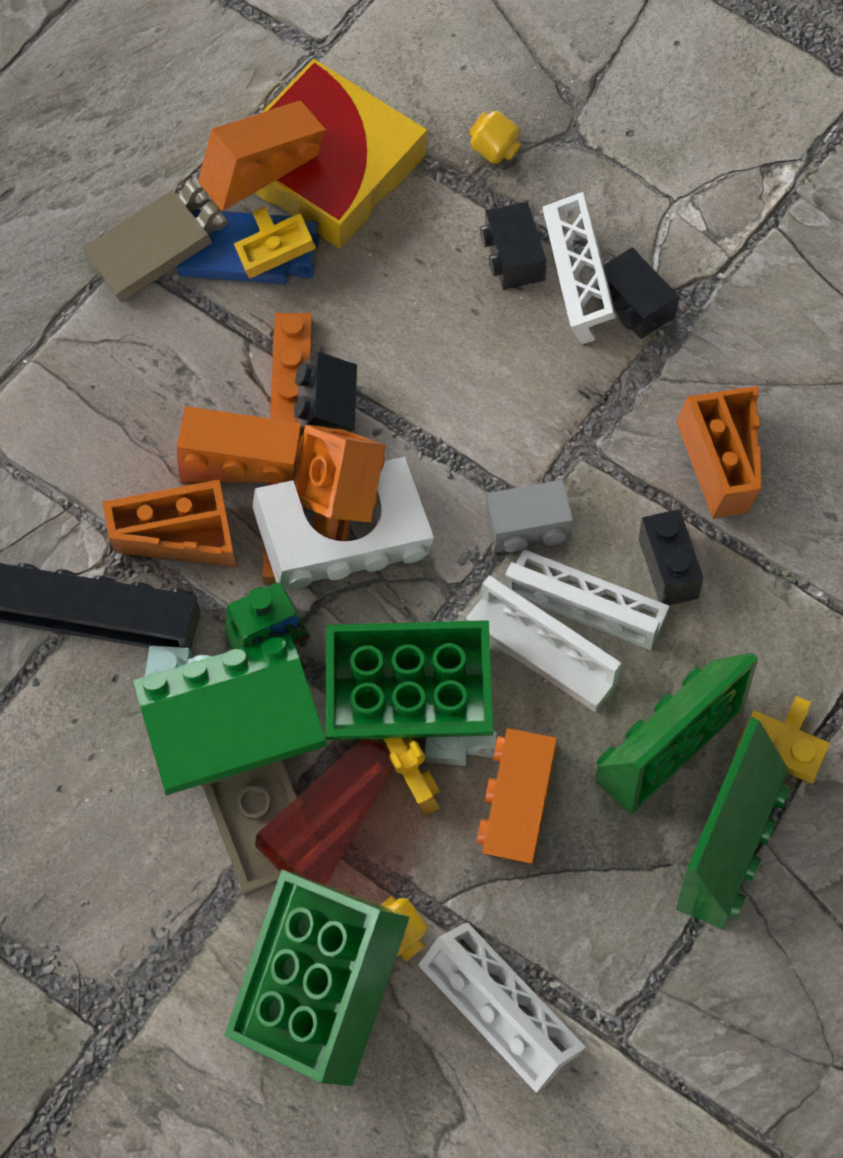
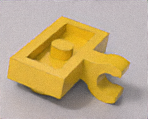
[234,206,316,279]
[736,696,830,784]
[384,738,440,816]

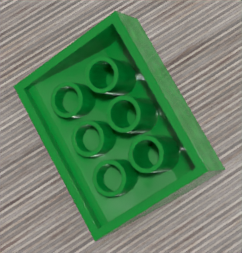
[326,620,493,740]
[133,633,327,796]
[595,653,758,815]
[676,717,791,929]
[224,870,410,1086]

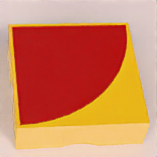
[254,59,427,249]

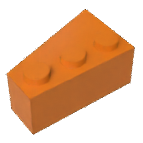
[198,100,326,212]
[676,385,761,519]
[176,406,301,483]
[102,479,237,567]
[477,728,559,864]

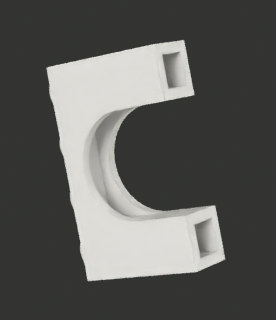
[252,457,434,589]

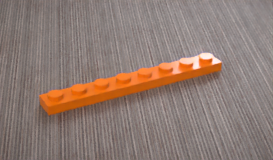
[262,313,313,584]

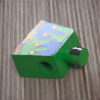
[225,583,310,649]

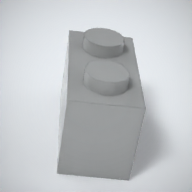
[486,480,573,553]

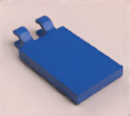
[177,209,320,284]

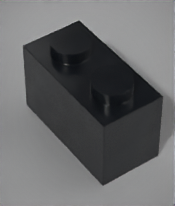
[480,201,546,290]
[596,247,679,339]
[294,351,357,436]
[639,509,703,605]

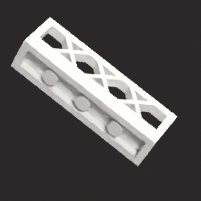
[542,192,616,345]
[505,549,670,650]
[465,575,622,713]
[418,922,586,1093]

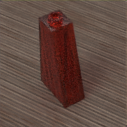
[254,739,394,885]

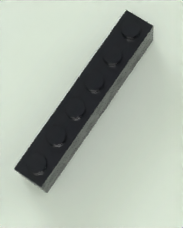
[0,562,201,652]

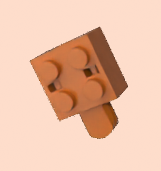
[294,425,386,541]

